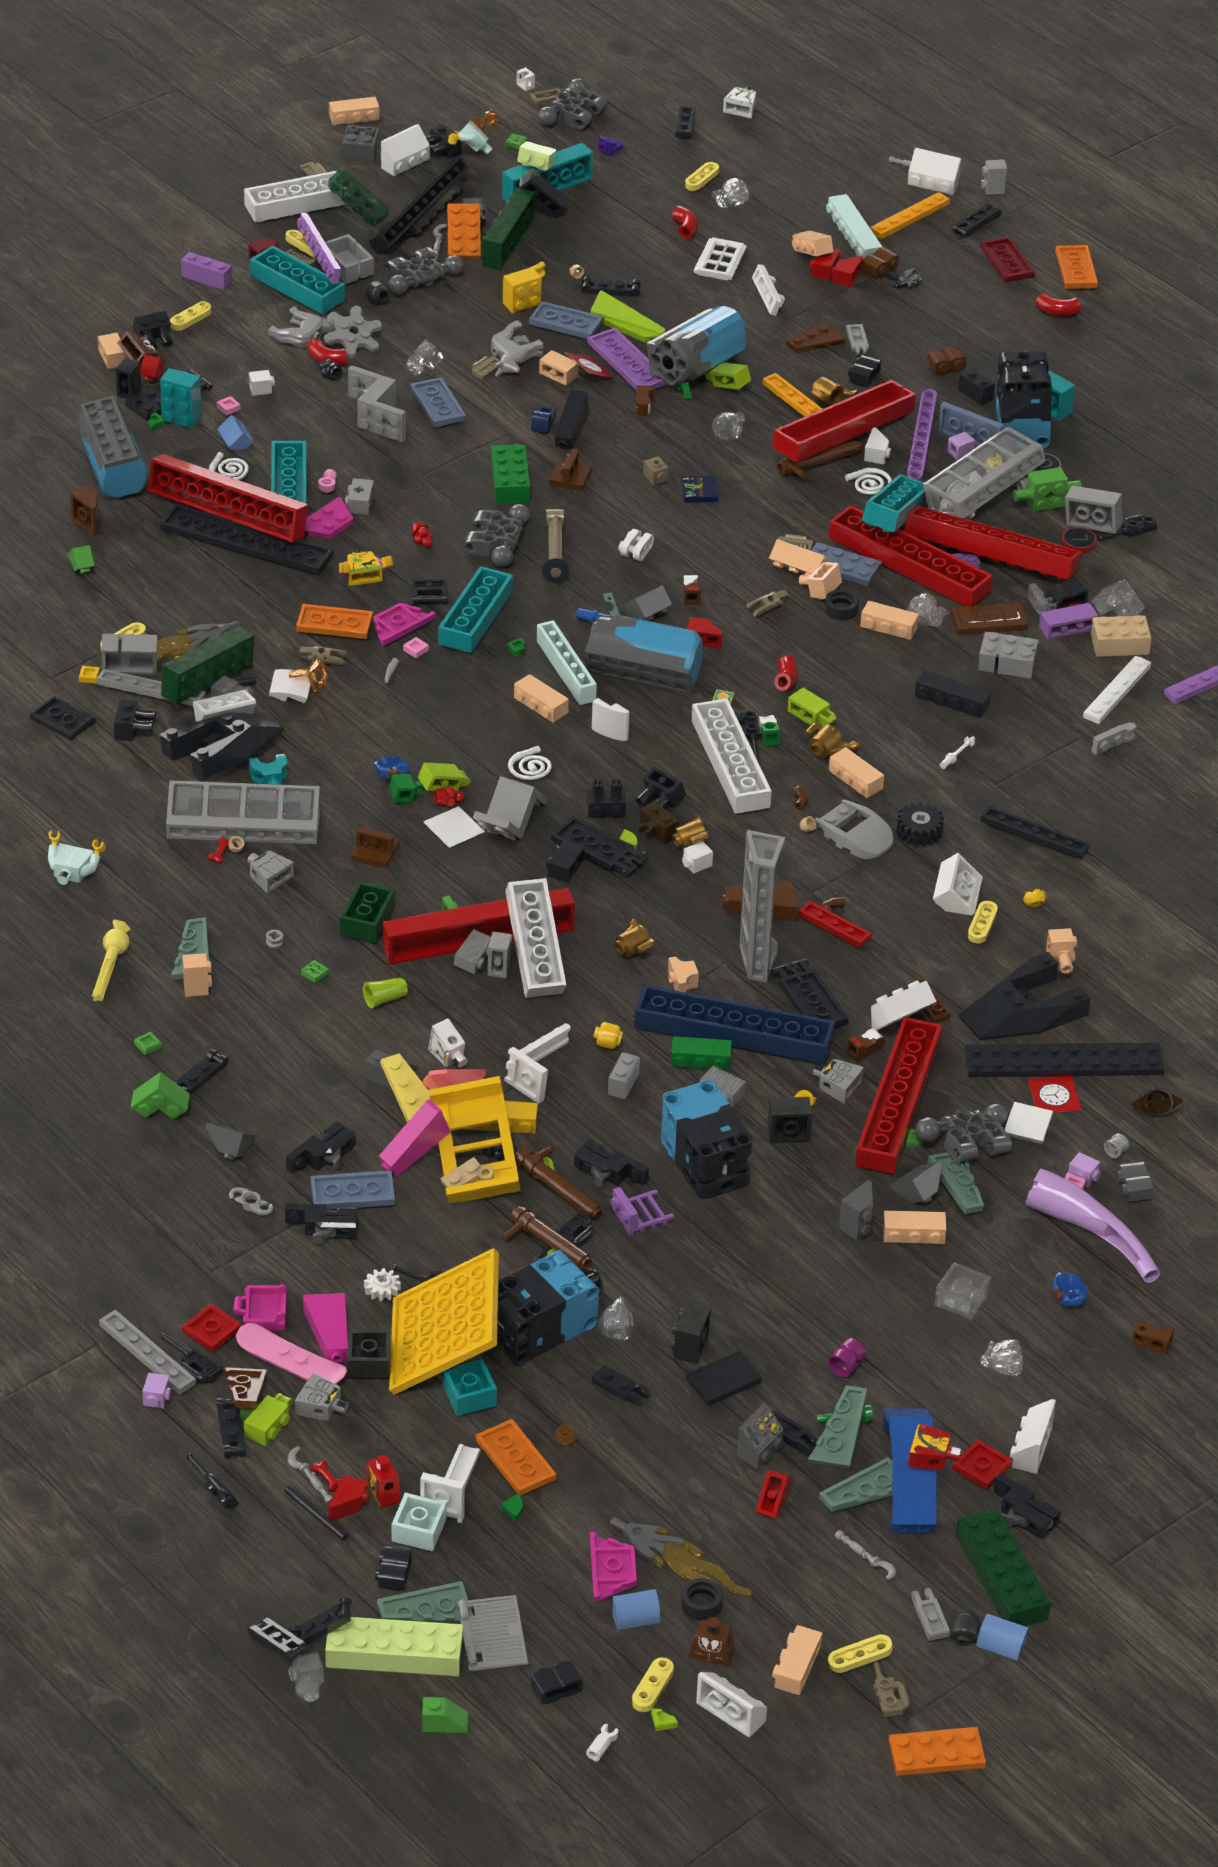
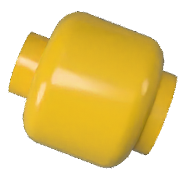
[593,1022,623,1050]

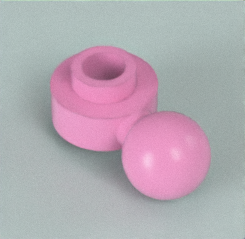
[318,469,337,493]

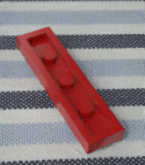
[798,900,871,948]

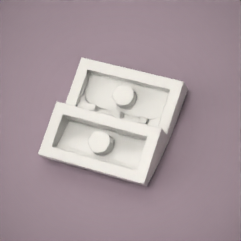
[269,669,312,703]
[592,698,629,741]
[1005,1102,1053,1144]

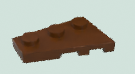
[786,323,846,353]
[225,1367,267,1410]

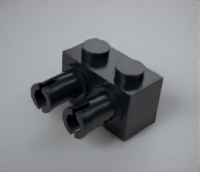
[426,123,462,159]
[132,310,173,349]
[114,700,156,741]
[635,766,686,808]
[587,779,626,818]

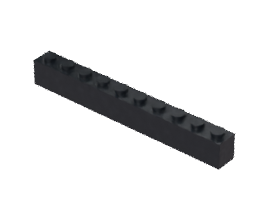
[368,155,469,254]

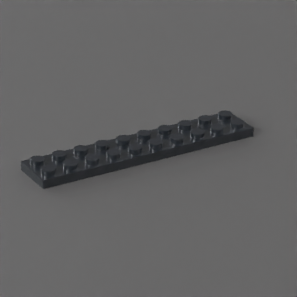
[160,504,334,574]
[965,1042,1165,1077]

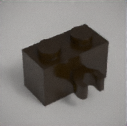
[638,801,679,845]

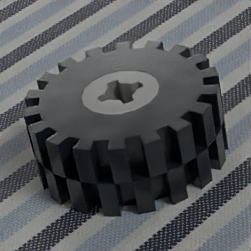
[896,802,944,847]

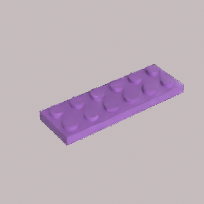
[587,328,668,390]

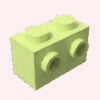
[517,141,556,171]

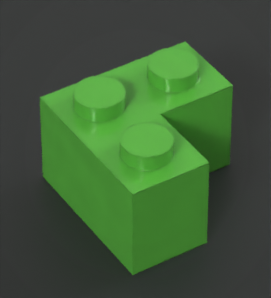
[131,1072,190,1120]

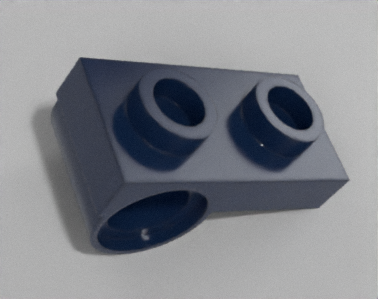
[531,405,556,433]

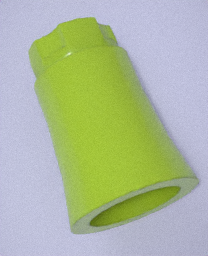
[363,978,408,1009]

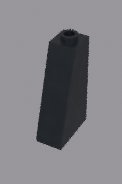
[554,388,589,449]

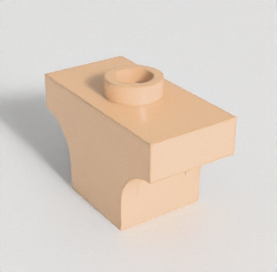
[668,957,699,992]

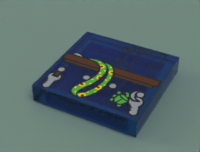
[681,476,718,502]

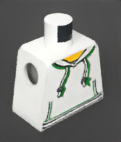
[723,87,756,118]
[428,1019,468,1068]

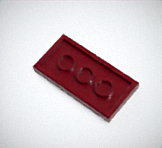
[980,237,1035,283]

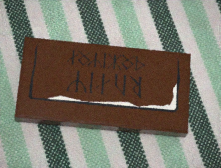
[951,602,1028,635]

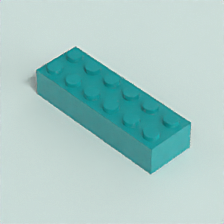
[502,143,593,202]
[250,246,345,315]
[271,441,306,504]
[862,474,927,532]
[438,566,513,653]

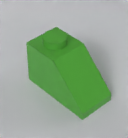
[67,545,94,573]
[422,1697,468,1733]

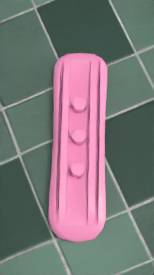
[236,1323,347,1384]

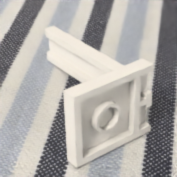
[504,1023,570,1104]
[420,1444,481,1523]

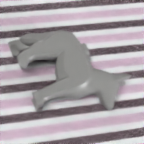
[268,306,335,348]
[491,320,543,377]

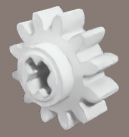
[364,1268,401,1302]

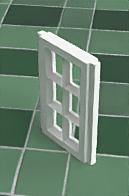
[694,237,747,281]

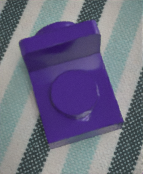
[599,136,623,156]

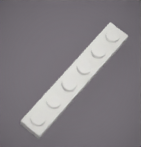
[1083,656,1151,724]

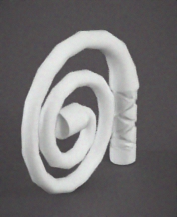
[209,452,249,480]
[845,468,892,495]
[508,746,552,780]

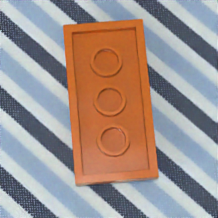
[447,204,481,260]
[1055,245,1098,289]
[296,604,373,639]
[475,1419,556,1496]
[888,1727,986,1776]

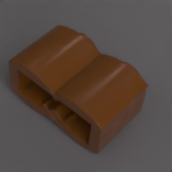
[862,247,899,278]
[927,346,966,375]

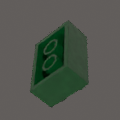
[340,881,395,943]

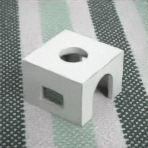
[517,68,535,91]

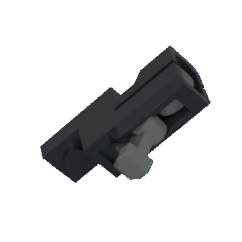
[286,1122,356,1174]
[574,1139,649,1188]
[285,1203,357,1245]
[993,1473,1061,1539]

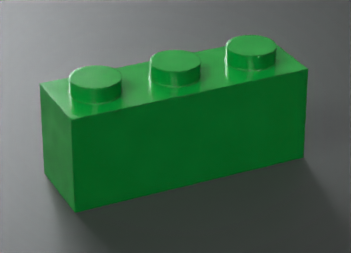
[671,1036,732,1071]

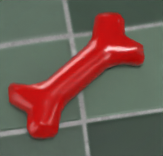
[208,837,234,864]
[311,1460,341,1492]

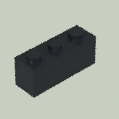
[519,168,566,217]

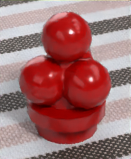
[411,522,433,547]
[434,787,465,808]

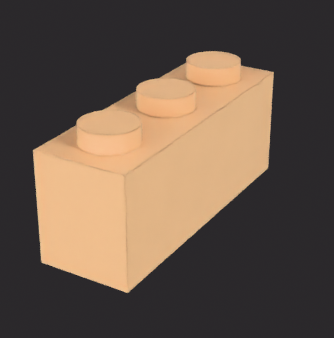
[329,97,379,126]
[792,230,834,256]
[769,539,828,575]
[860,601,919,640]
[514,674,569,722]
[829,748,884,798]
[883,1211,946,1244]
[772,1625,822,1695]

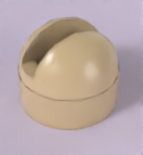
[570,264,584,279]
[800,816,816,832]
[229,836,244,853]

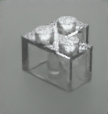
[1091,579,1145,616]

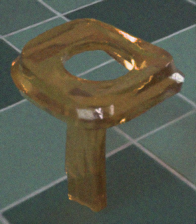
[289,658,329,693]

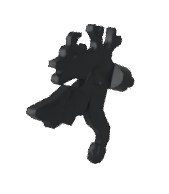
[886,268,921,288]

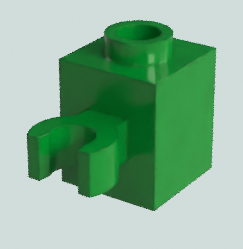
[389,774,425,803]

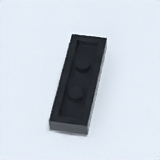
[675,106,695,138]

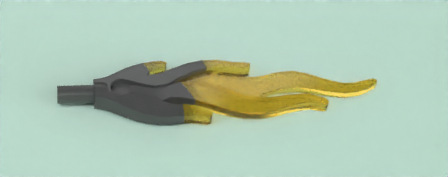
[157,621,240,660]
[610,1517,751,1594]

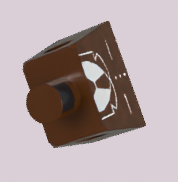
[117,331,157,365]
[688,1617,735,1667]

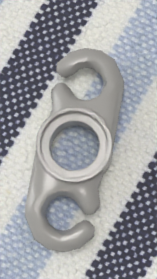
[229,1187,274,1216]

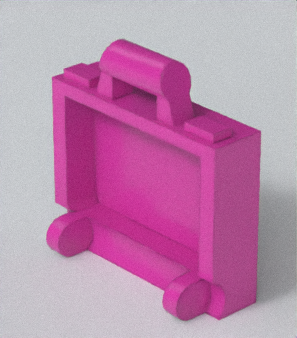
[233,1284,287,1331]

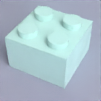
[392,1493,446,1551]

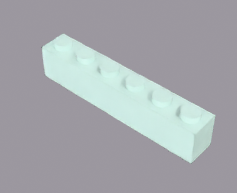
[826,194,882,259]
[537,620,597,705]

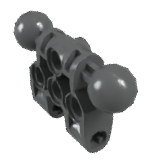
[538,78,607,130]
[384,247,464,296]
[463,504,530,568]
[916,1104,1012,1162]

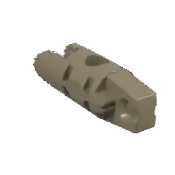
[746,589,789,617]
[299,646,347,666]

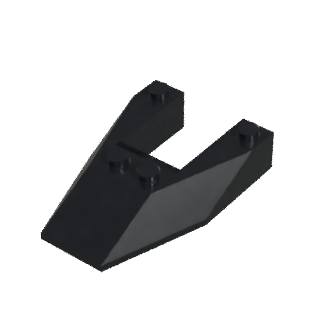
[159,713,284,780]
[959,952,1090,1040]

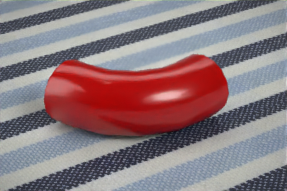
[672,206,698,239]
[1035,293,1081,317]
[307,339,347,366]
[774,655,798,691]

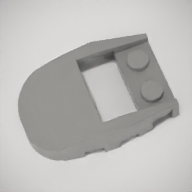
[815,799,893,859]

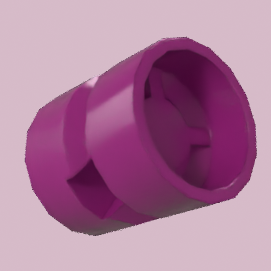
[828,1338,867,1378]

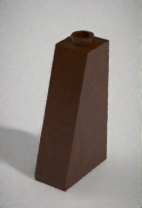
[721,882,799,921]

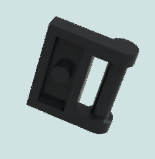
[411,578,448,605]

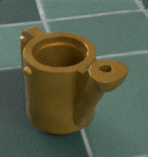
[811,377,860,405]
[805,722,860,758]
[672,816,709,851]
[614,919,655,958]

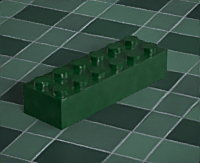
[481,188,535,271]
[161,626,255,705]
[956,1508,1051,1626]

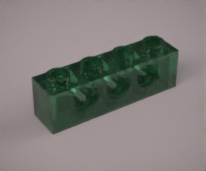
[327,167,390,228]

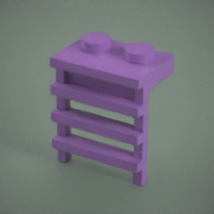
[611,1187,674,1236]

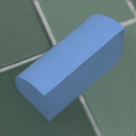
[217,415,254,450]
[612,1589,660,1630]
[976,1614,1028,1661]

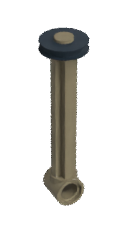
[542,509,569,583]

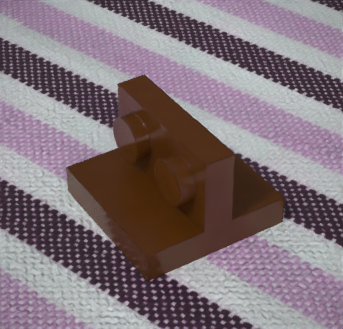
[549,448,592,491]
[351,827,399,869]

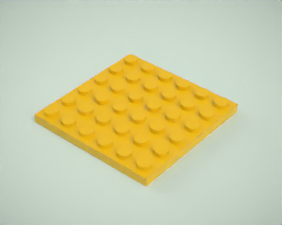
[389,1248,499,1395]

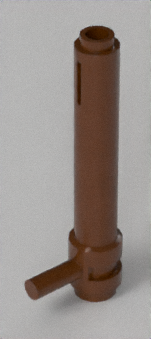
[777,440,863,478]
[515,1146,602,1220]
[501,1206,593,1269]

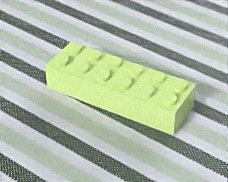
[325,1617,463,1676]

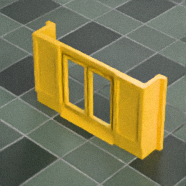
[429,1076,521,1203]

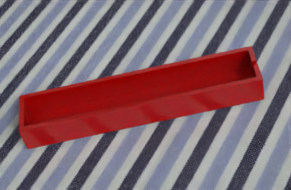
[772,380,916,462]
[383,888,575,965]

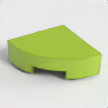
[620,829,637,850]
[651,1709,678,1731]

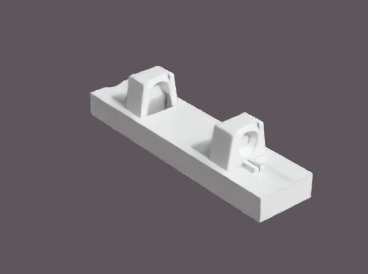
[752,264,785,316]

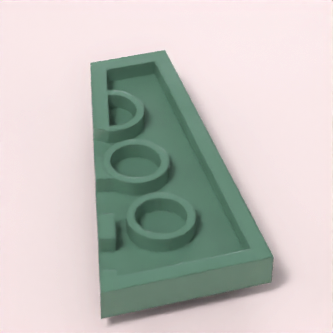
[171,917,211,981]
[927,1152,984,1214]
[808,1385,868,1469]
[819,1457,892,1512]
[377,1581,473,1623]

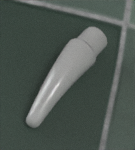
[385,658,399,683]

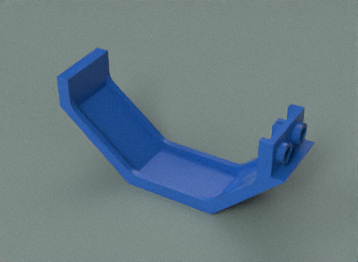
[882,1408,936,1533]

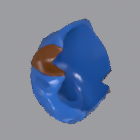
[374,756,410,782]
[1053,1272,1088,1307]

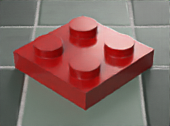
[182,1304,241,1352]
[952,1439,1012,1490]

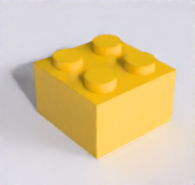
[503,267,542,313]

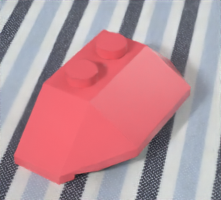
[423,1069,486,1089]

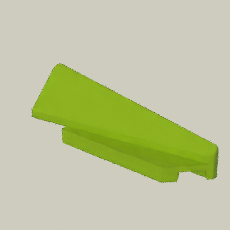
[590,290,666,342]

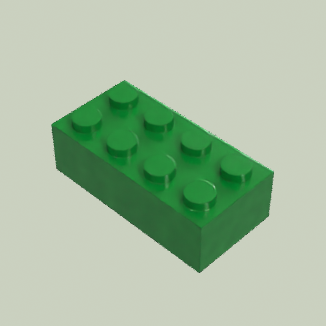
[491,444,530,504]

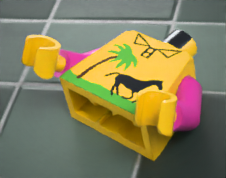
[339,549,393,586]

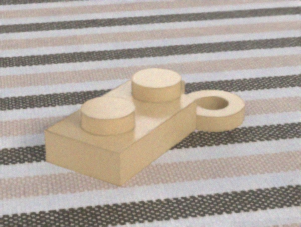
[440,1157,494,1188]

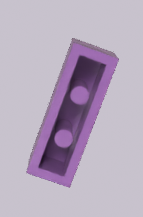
[181,252,232,290]
[1039,603,1098,639]

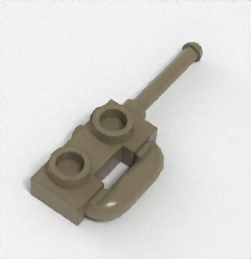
[872,1660,910,1717]

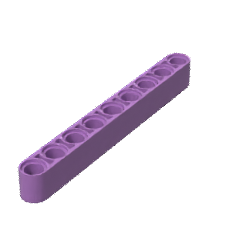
[907,389,937,482]

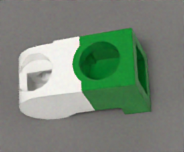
[758,715,780,747]

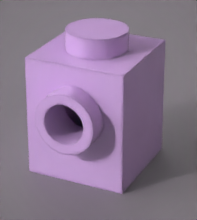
[947,432,975,460]
[1068,1152,1101,1188]
[142,1373,172,1408]

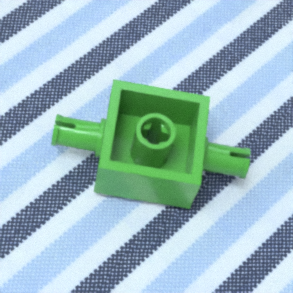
[1013,467,1082,512]

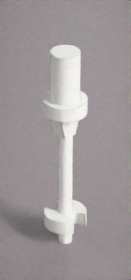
[940,736,975,769]

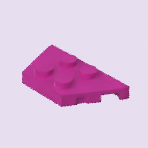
[305,497,353,540]
[373,602,436,646]
[590,1532,637,1602]

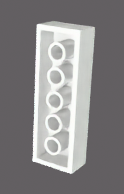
[244,171,347,222]
[505,878,566,998]

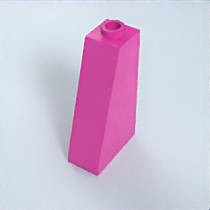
[379,1099,450,1178]
[303,1293,348,1363]

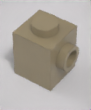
[643,456,669,486]

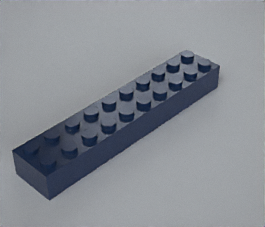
[634,985,835,1064]

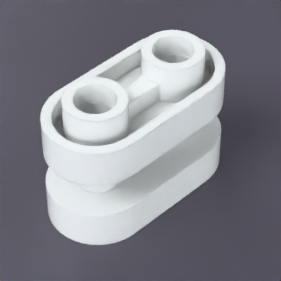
[618,529,654,561]

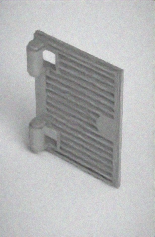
[457,1595,528,1672]

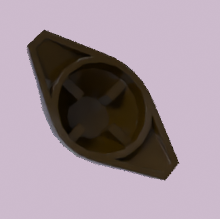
[1133,1087,1185,1117]

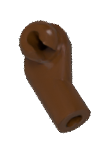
[792,785,809,810]
[820,897,845,911]

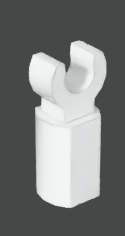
[586,1724,618,1762]

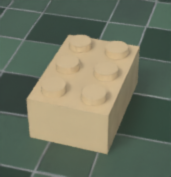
[1091,615,1151,657]

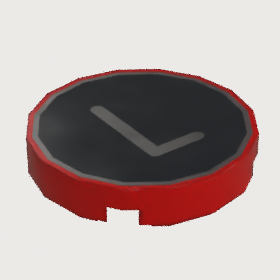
[1062,527,1097,553]

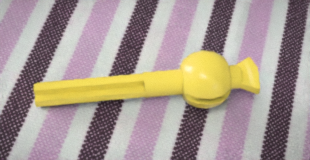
[92,919,131,1002]

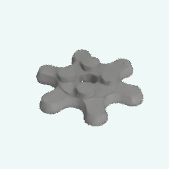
[324,306,382,359]

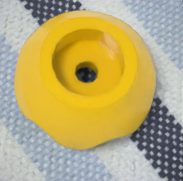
[1023,889,1047,908]

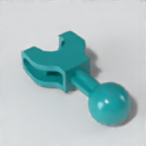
[249,754,289,809]

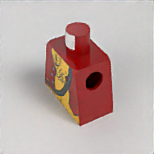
[908,1423,961,1470]
[365,1455,401,1509]

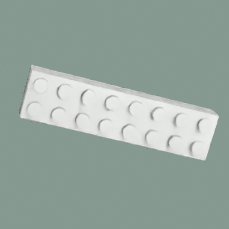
[692,698,771,814]

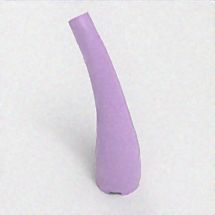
[1026,1168,1160,1283]

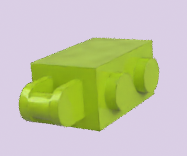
[705,363,751,389]
[788,688,836,726]
[417,762,470,791]
[244,1393,293,1446]

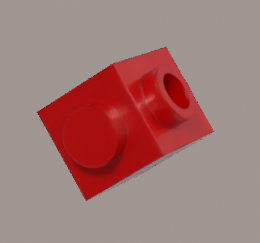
[141,354,165,382]

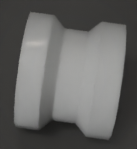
[1104,1133,1129,1159]

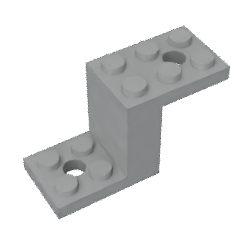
[348,365,406,442]
[473,776,548,841]

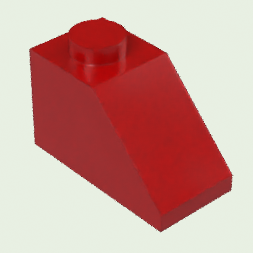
[810,249,841,280]
[831,256,863,287]
[687,617,722,649]
[755,1470,793,1518]
[328,1475,371,1521]

